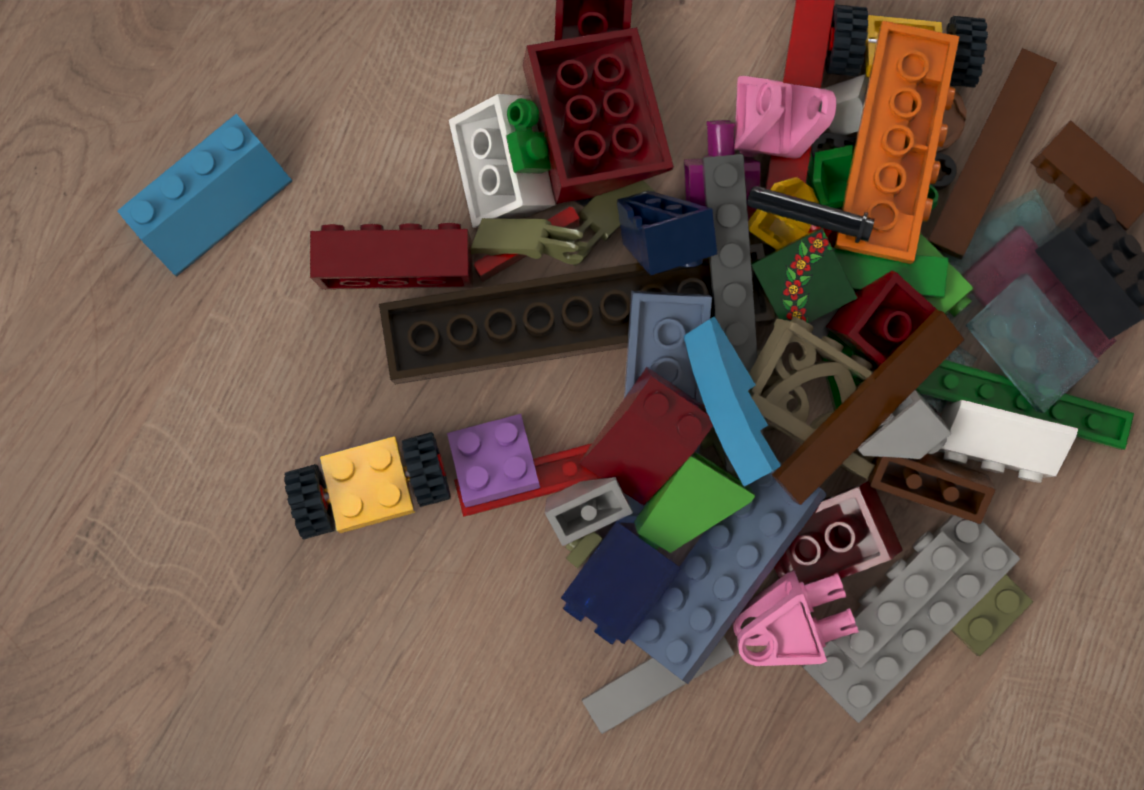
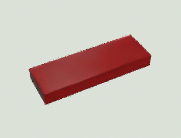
[474,207,580,282]

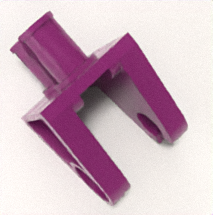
[684,120,760,236]

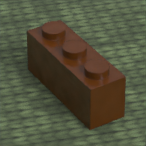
[1030,120,1144,231]
[868,454,996,524]

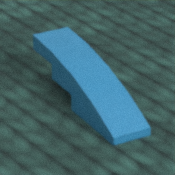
[684,316,781,487]

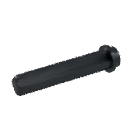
[747,186,875,243]

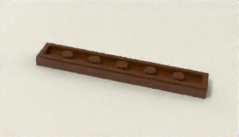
[928,48,1057,260]
[772,310,965,505]

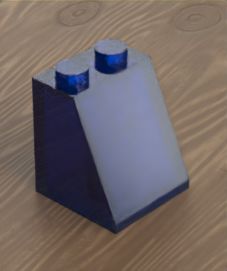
[561,521,682,645]

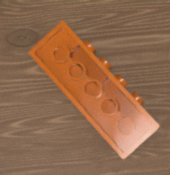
[834,21,959,264]

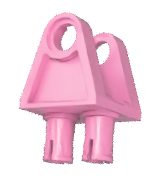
[734,76,836,159]
[732,571,859,666]

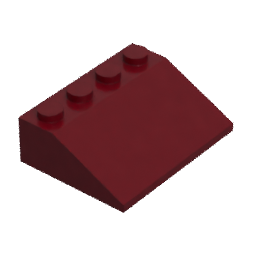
[523,27,674,204]

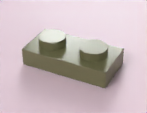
[951,574,1033,656]

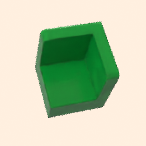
[813,145,854,208]

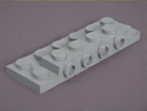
[802,515,1020,723]

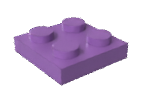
[447,414,540,508]

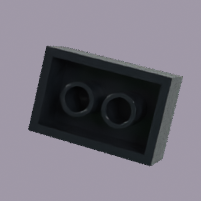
[1035,196,1144,340]

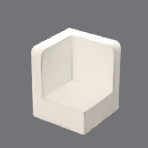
[819,74,869,135]

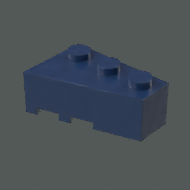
[617,190,718,276]

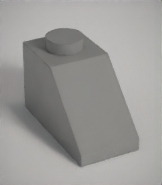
[858,389,951,459]
[545,477,633,546]

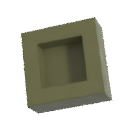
[565,532,603,569]

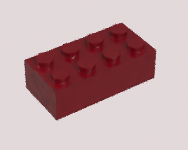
[310,223,473,290]

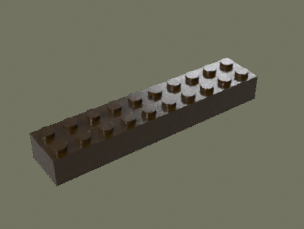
[379,243,776,385]

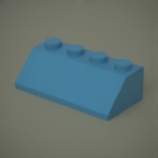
[117,113,292,277]

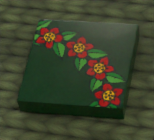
[751,227,857,323]

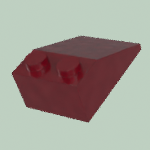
[580,367,713,506]
[774,481,903,585]

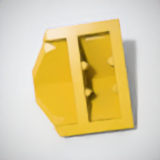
[748,177,819,250]

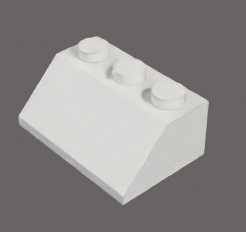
[449,94,555,228]
[938,400,1078,483]

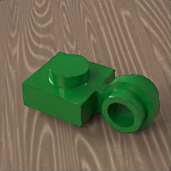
[506,98,551,174]

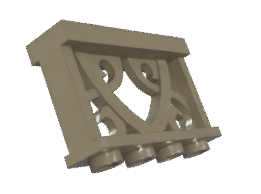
[748,317,875,479]

